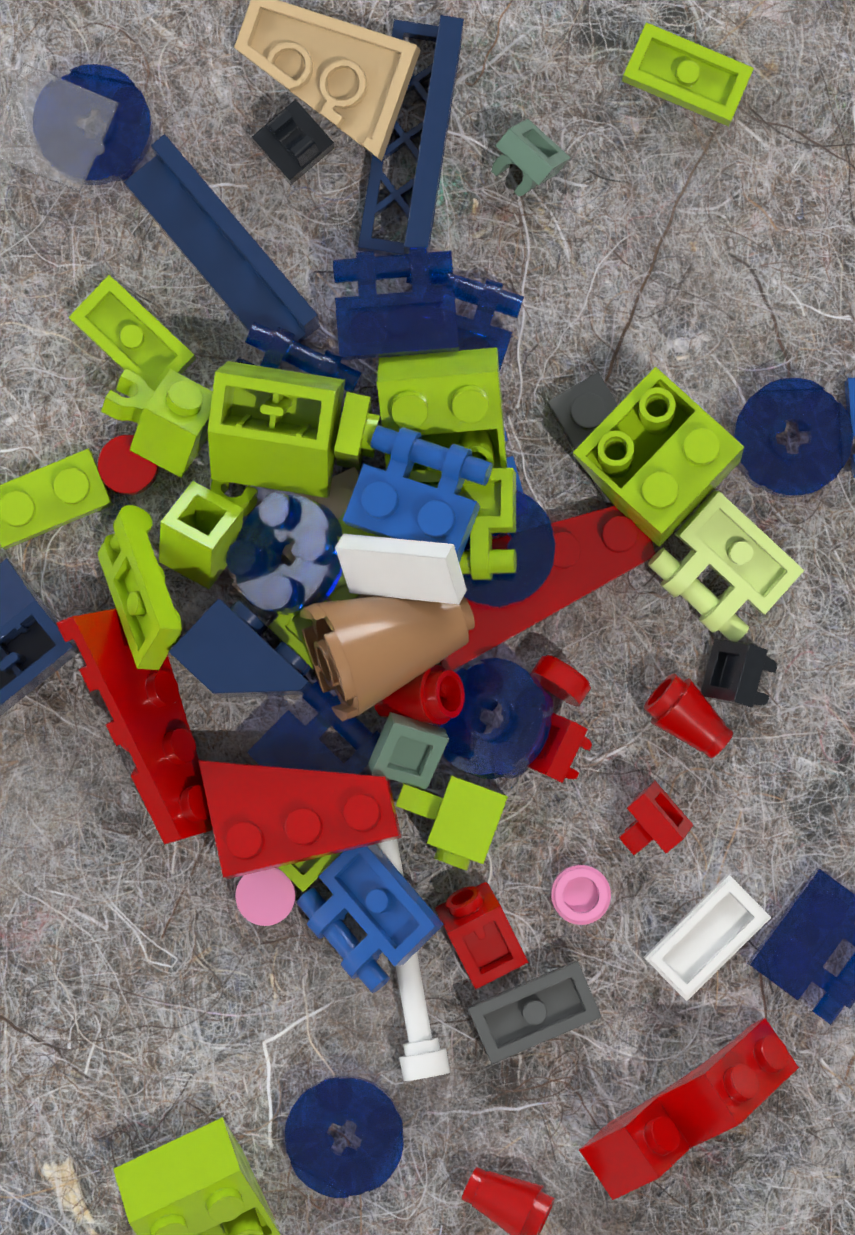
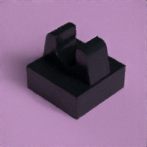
[251,99,335,185]
[700,639,777,708]

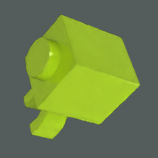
[101,369,213,478]
[159,479,258,589]
[396,776,508,871]

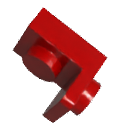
[435,882,529,990]

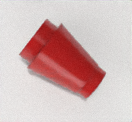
[374,665,465,725]
[644,673,733,758]
[461,1167,555,1235]

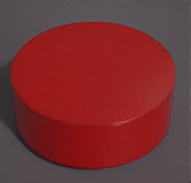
[98,435,159,495]
[530,655,591,707]

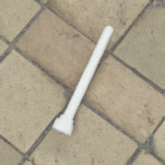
[376,839,450,1081]

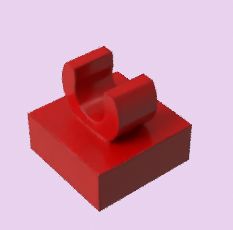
[511,706,592,783]
[618,781,694,855]

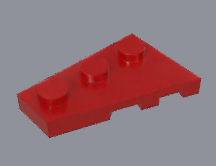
[198,760,402,879]

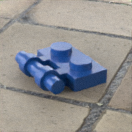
[343,425,493,563]
[296,844,444,993]

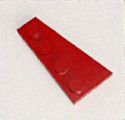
[440,506,655,671]
[56,608,213,845]

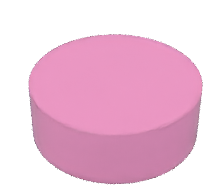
[551,865,611,925]
[235,868,296,926]

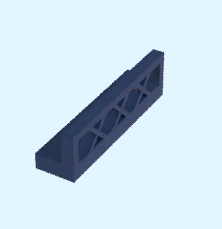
[358,15,464,261]
[124,134,320,364]

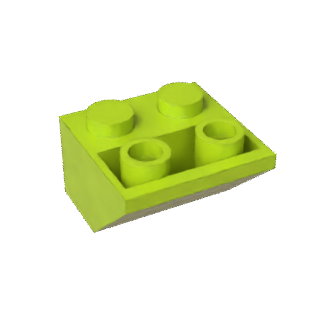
[377,347,507,471]
[208,361,345,498]
[573,366,744,547]
[113,1117,281,1235]

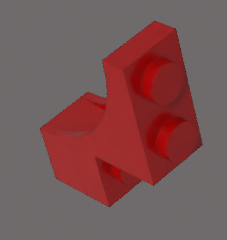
[579,1018,799,1200]

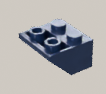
[0,558,80,716]
[169,598,313,698]

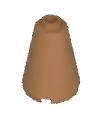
[300,596,475,721]

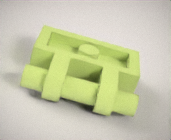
[648,490,805,642]

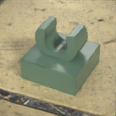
[491,119,571,197]
[368,712,449,790]

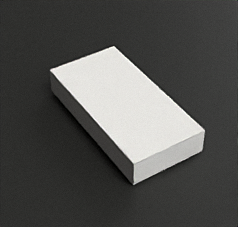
[335,534,467,604]
[643,874,771,1001]

